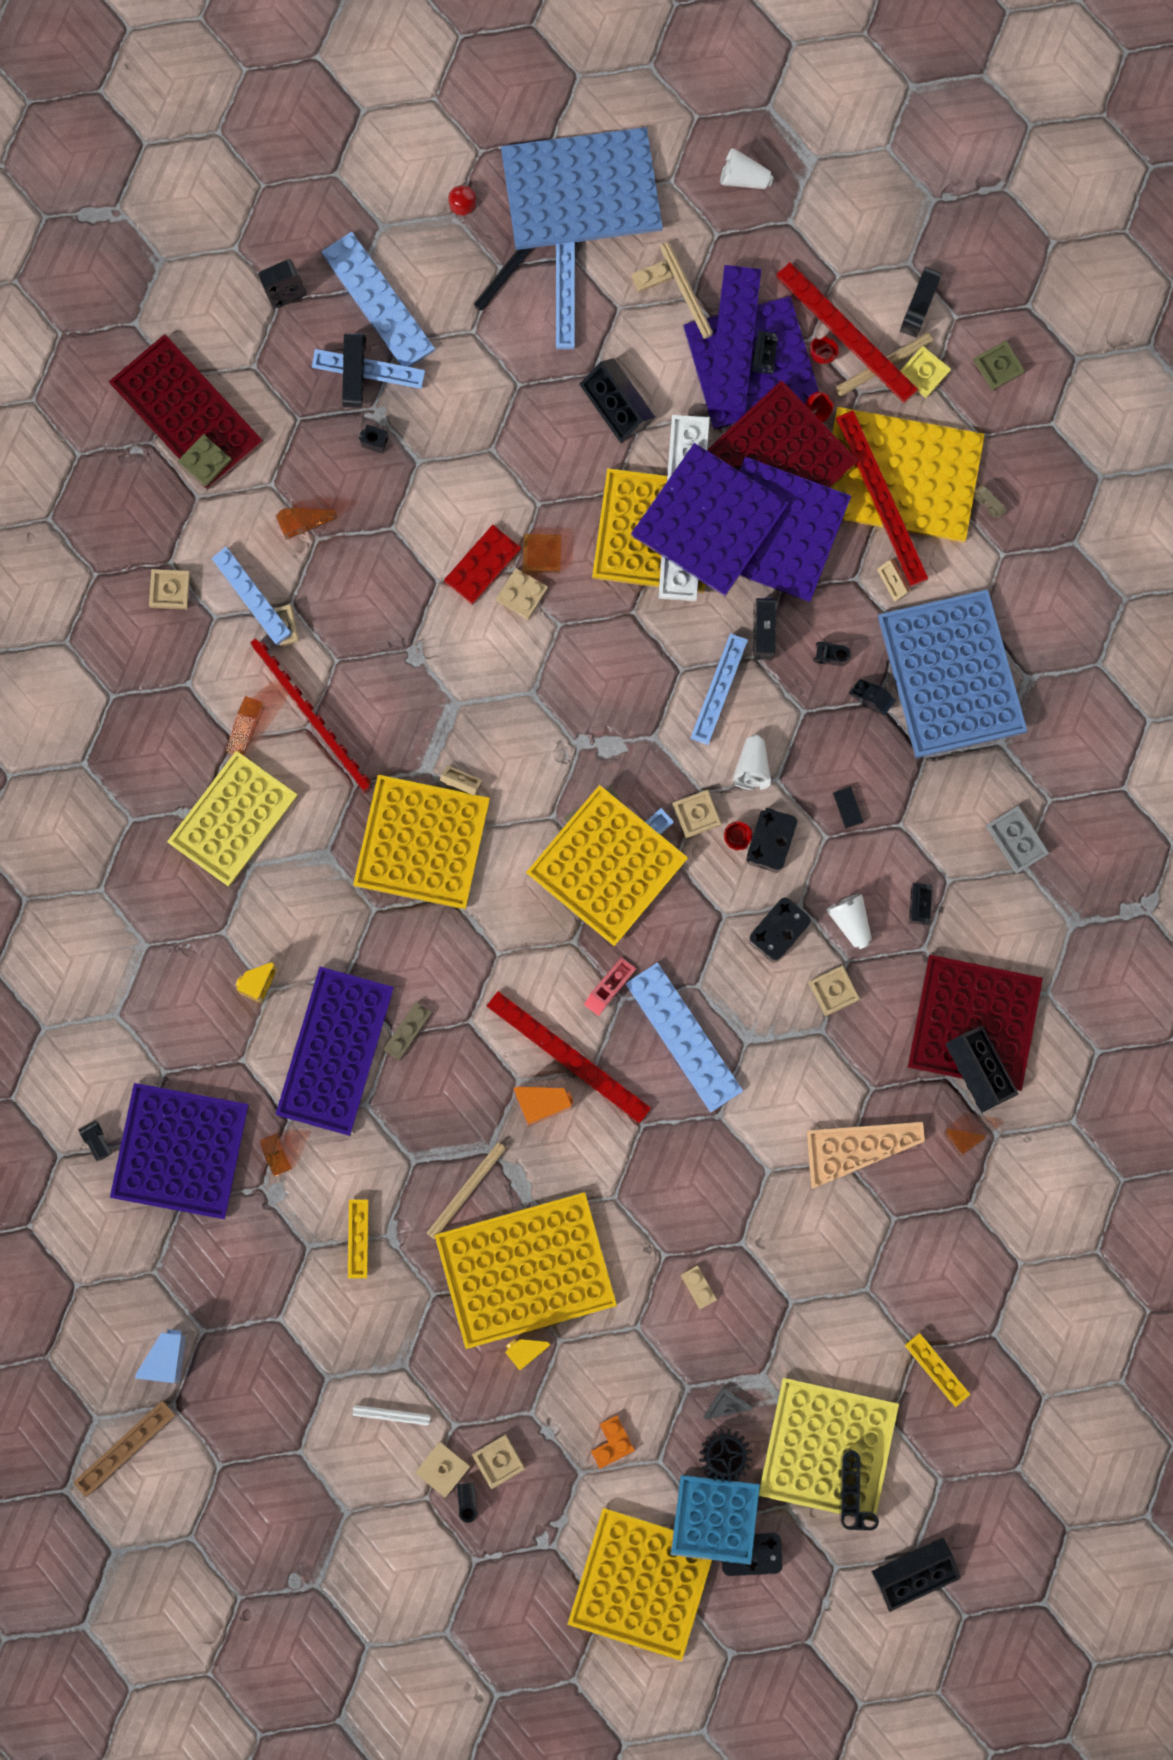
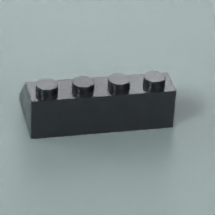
[579,358,656,443]
[946,1025,1019,1113]
[871,1538,961,1612]

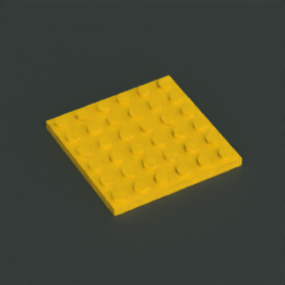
[592,468,705,593]
[353,775,490,910]
[526,785,688,947]
[567,1508,712,1661]

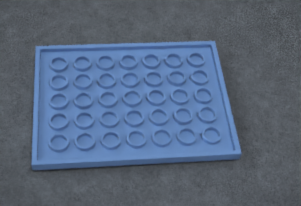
[501,127,663,250]
[877,590,1027,758]

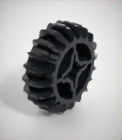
[699,1429,752,1482]

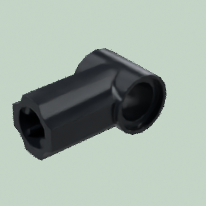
[78,1120,112,1162]
[457,1483,478,1523]

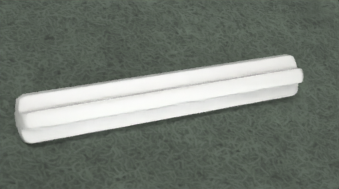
[353,1405,431,1425]

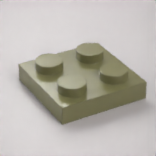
[973,341,1025,391]
[178,434,232,487]

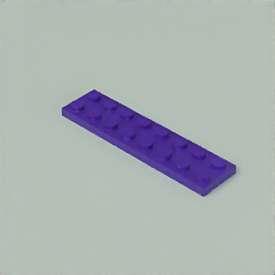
[708,265,761,413]

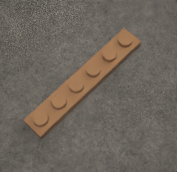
[73,1401,176,1497]

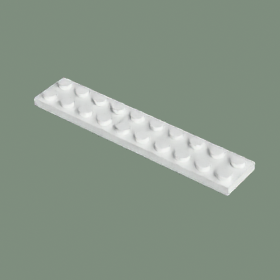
[659,415,709,601]

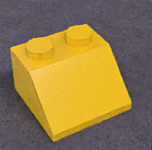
[236,962,278,1004]
[505,1339,551,1370]

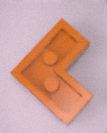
[591,1415,635,1469]

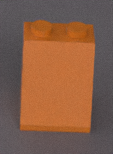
[513,1087,574,1127]

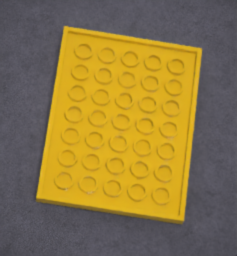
[831,407,985,543]
[434,1192,617,1349]

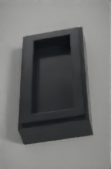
[833,787,863,829]

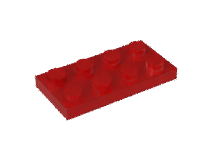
[444,524,521,605]

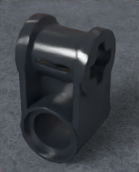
[813,642,850,666]

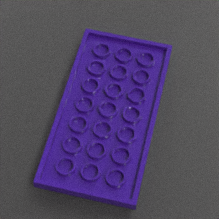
[275,966,394,1136]

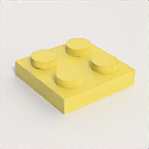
[900,346,951,398]

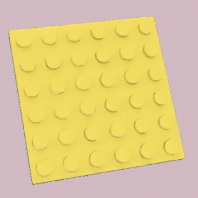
[759,1378,899,1522]

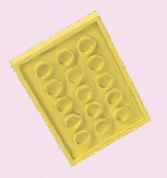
[167,751,298,887]

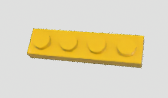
[348,1200,369,1279]
[904,1333,971,1407]

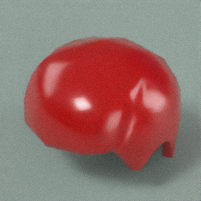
[448,185,476,216]
[810,336,839,364]
[805,391,834,422]
[724,821,753,851]

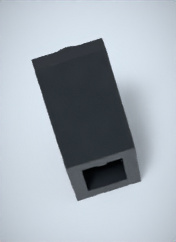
[849,679,895,716]

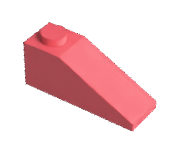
[584,957,636,1016]

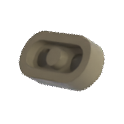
[975,485,1007,518]

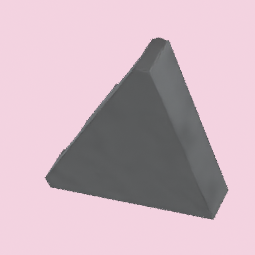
[703,1387,753,1420]

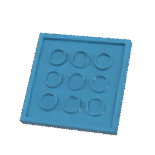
[671,1475,760,1565]

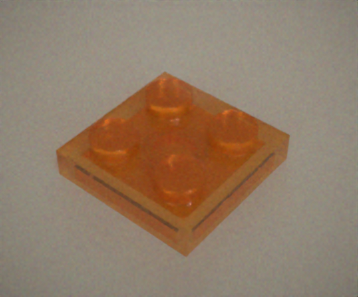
[523,534,561,573]

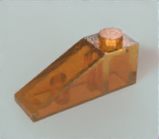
[275,508,338,540]
[225,696,265,756]

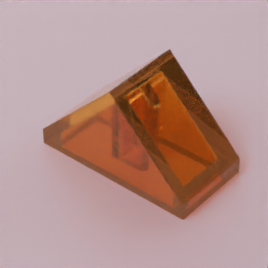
[944,1128,985,1156]
[260,1133,292,1177]

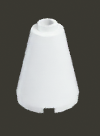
[720,148,773,189]
[733,735,771,790]
[826,894,872,949]

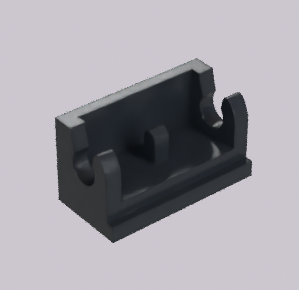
[752,330,778,375]
[909,883,932,925]

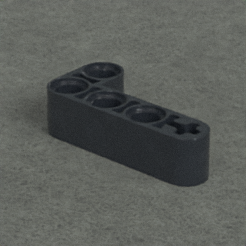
[900,266,942,338]
[342,333,366,408]
[839,1450,879,1531]

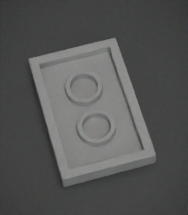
[985,806,1049,874]

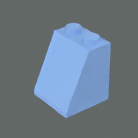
[135,1329,186,1383]

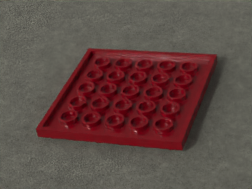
[707,380,859,488]
[907,954,1043,1091]

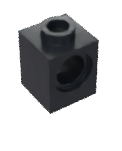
[359,424,389,454]

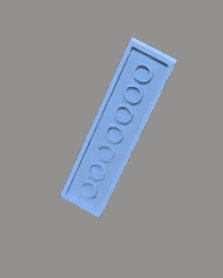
[321,232,435,367]
[625,962,743,1113]

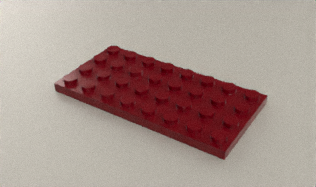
[108,334,264,491]

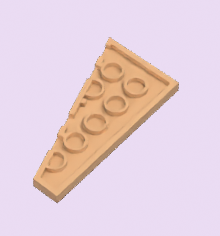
[806,1122,925,1189]

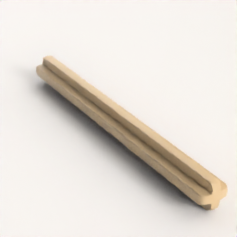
[661,242,713,339]
[836,333,933,396]
[427,1142,506,1239]

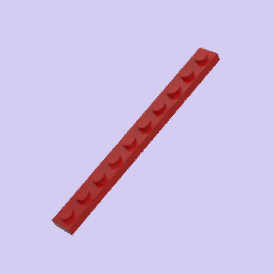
[776,262,918,404]
[836,410,929,588]
[250,638,371,794]
[486,991,651,1124]

